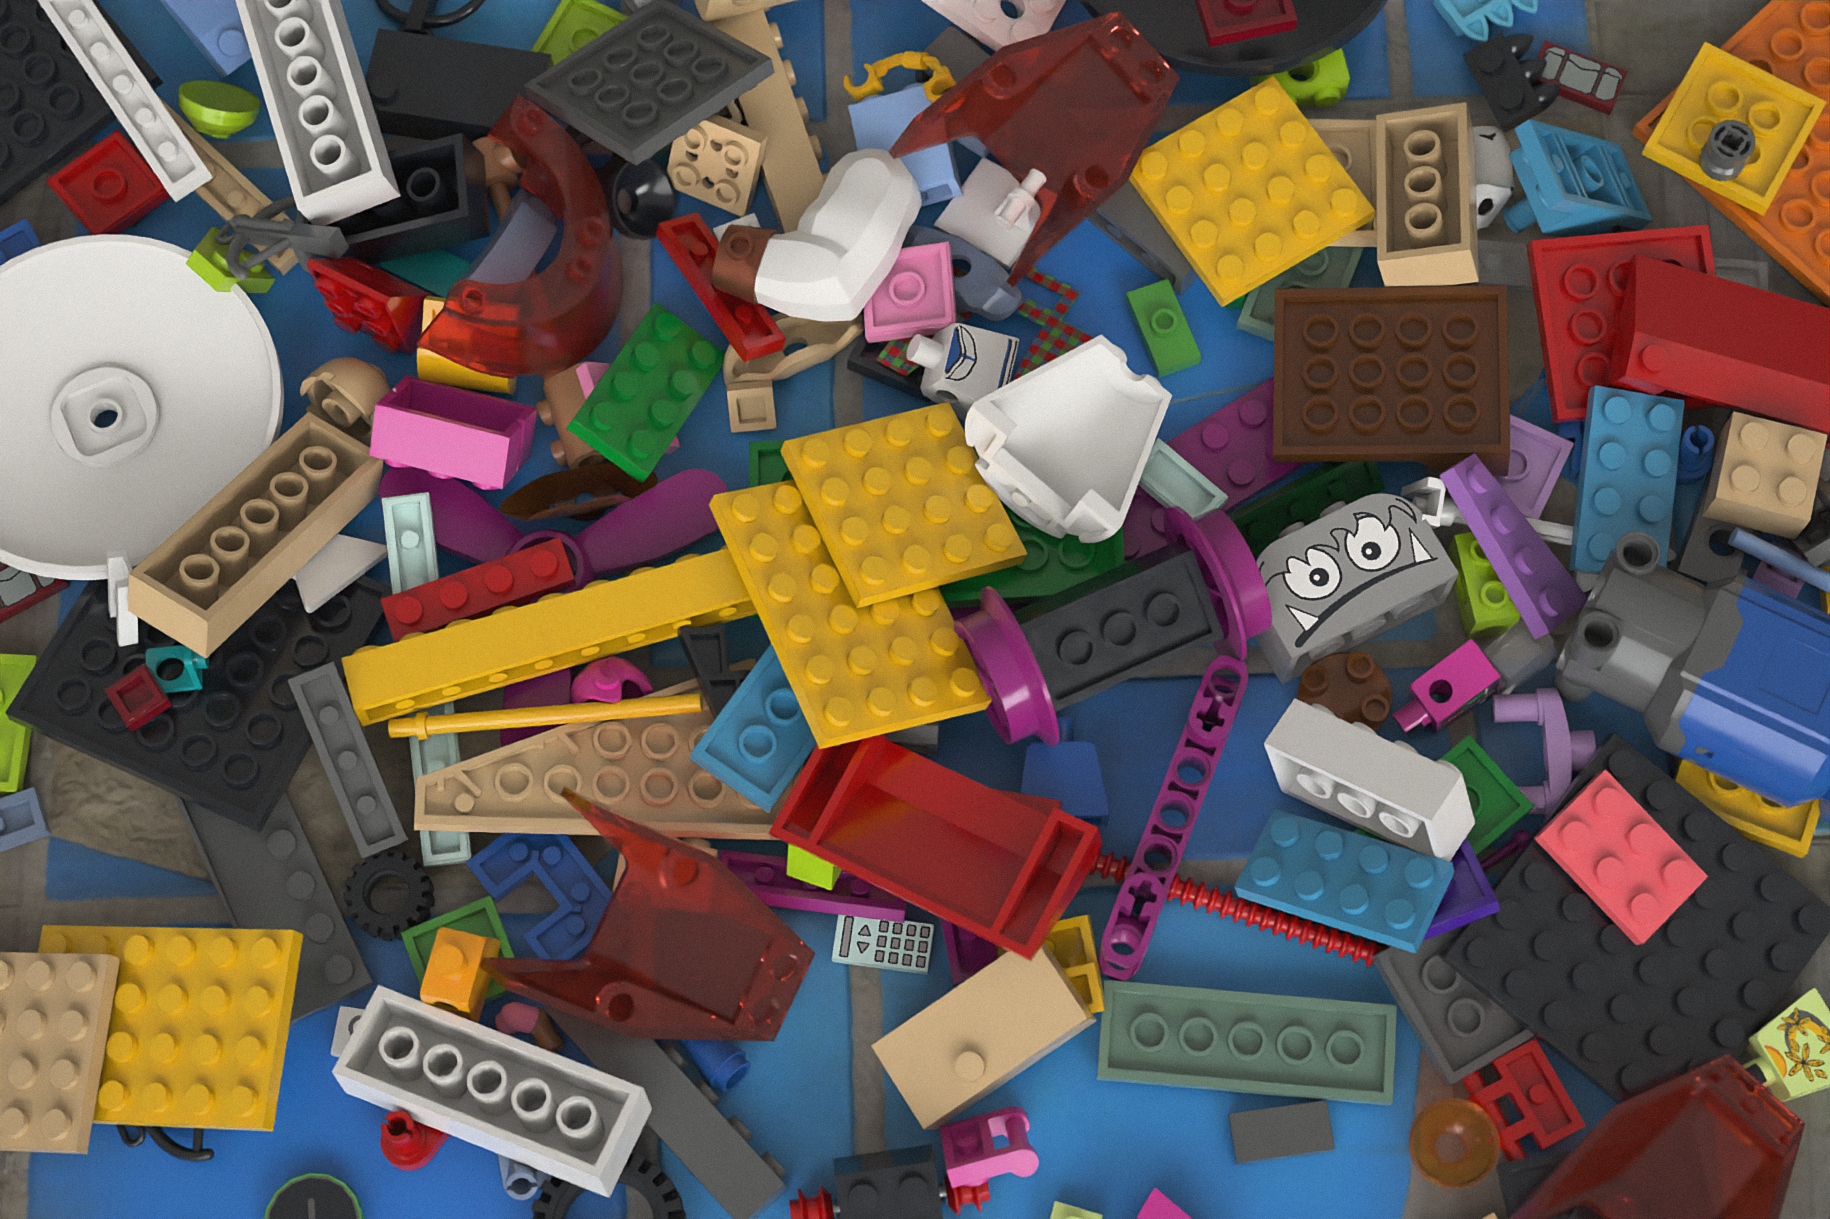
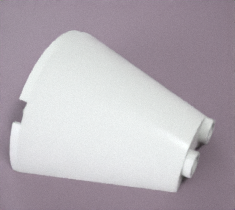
[965,334,1172,543]

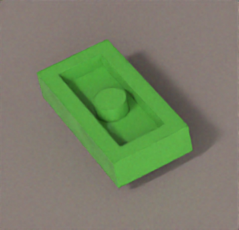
[1125,278,1202,378]

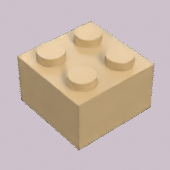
[1702,412,1827,540]

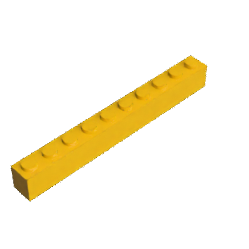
[341,544,758,727]

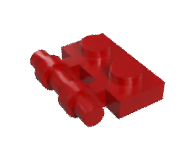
[1461,1038,1586,1162]

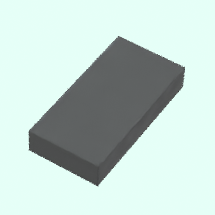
[1228,1100,1335,1165]

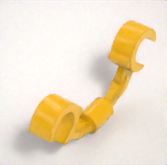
[843,51,963,112]

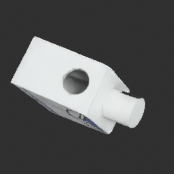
[906,323,1019,421]

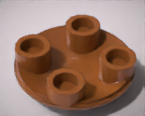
[1297,652,1392,732]

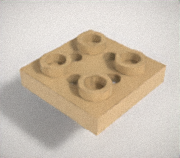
[666,114,768,217]

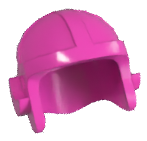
[570,655,653,704]

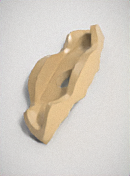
[723,312,865,385]

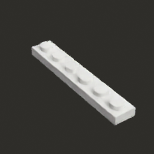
[38,0,213,202]

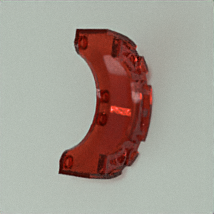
[416,94,624,379]

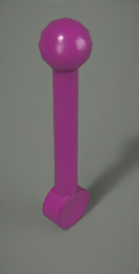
[1480,830,1531,871]

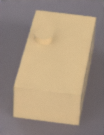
[1376,102,1479,287]
[871,941,1097,1130]

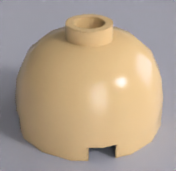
[300,357,391,446]

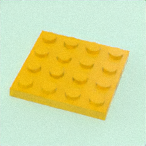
[1122,76,1376,307]
[780,402,1027,608]

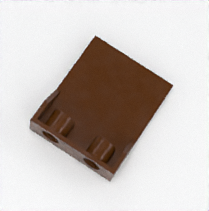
[1273,285,1510,476]

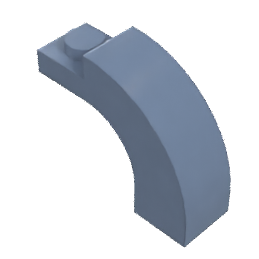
[444,187,558,305]

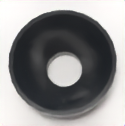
[603,159,675,240]

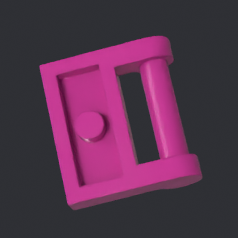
[939,1106,1039,1188]

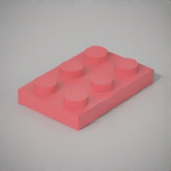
[1534,769,1708,945]

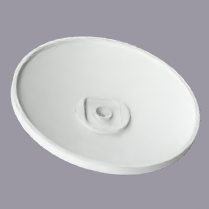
[0,234,284,580]

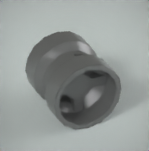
[1699,120,1756,181]

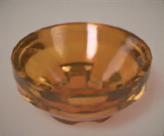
[1408,1098,1500,1190]

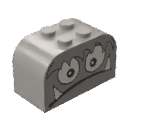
[1254,493,1459,685]

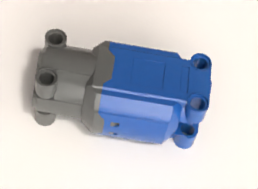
[1552,531,1830,824]

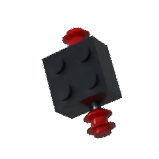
[789,1144,990,1219]

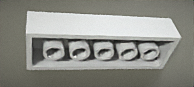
[235,0,401,226]
[332,985,652,1198]

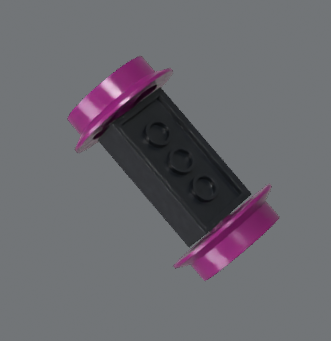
[954,506,1272,747]

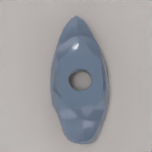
[901,224,1024,322]

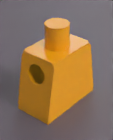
[420,927,502,1023]

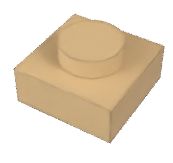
[726,380,777,433]

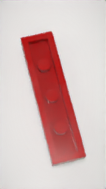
[656,212,786,362]
[380,537,577,643]

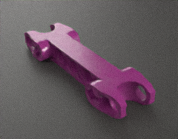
[1098,654,1248,982]

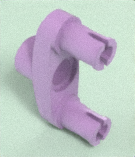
[1492,687,1596,818]

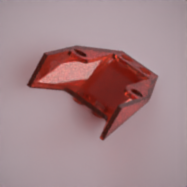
[888,11,1180,288]
[479,786,815,1041]

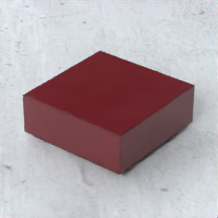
[105,663,173,732]

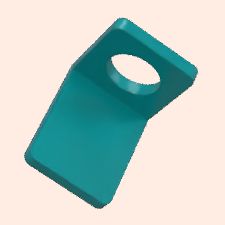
[146,645,209,693]

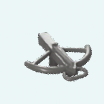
[215,194,349,280]

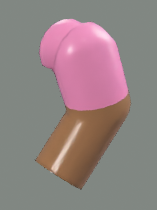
[495,1002,565,1053]

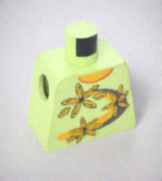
[1733,988,1830,1103]

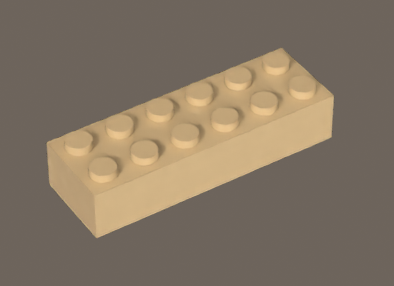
[128,412,384,658]

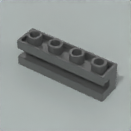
[288,661,408,859]

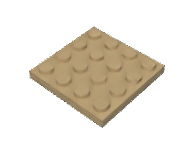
[0,952,120,1154]

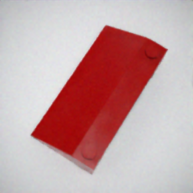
[1605,254,1830,449]
[769,734,1103,961]

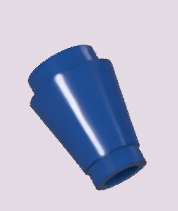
[679,1022,751,1093]

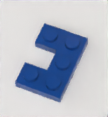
[466,833,630,977]

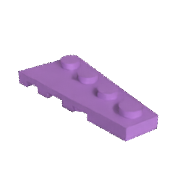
[1439,453,1588,639]

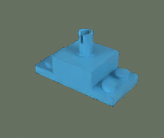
[1503,119,1653,237]

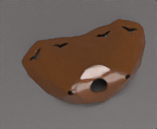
[498,463,659,521]

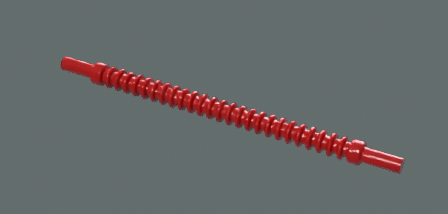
[1088,848,1390,967]

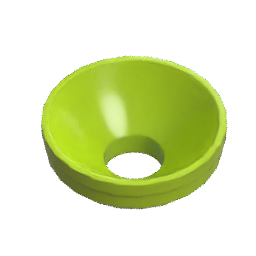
[178,80,261,138]

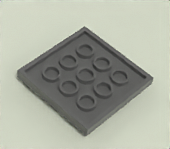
[524,0,775,165]

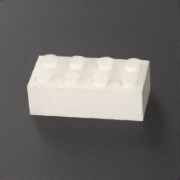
[1264,699,1475,862]

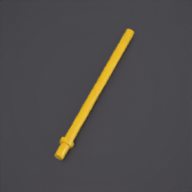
[388,693,703,741]

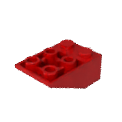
[306,257,432,356]

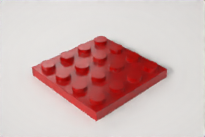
[1526,225,1727,423]

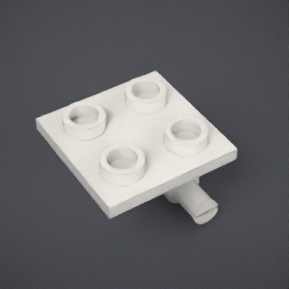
[934,158,1058,269]

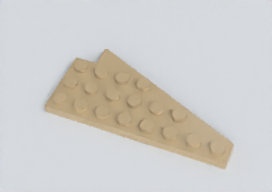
[414,659,803,840]

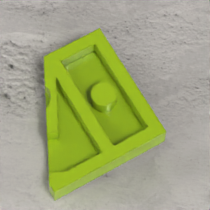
[185,227,276,293]

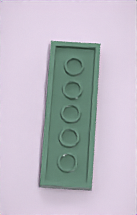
[1096,980,1397,1106]

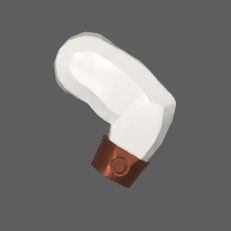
[712,148,922,321]

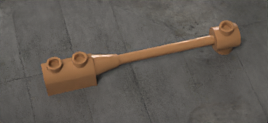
[471,136,611,470]

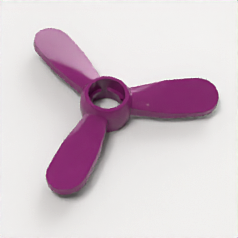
[378,466,729,747]

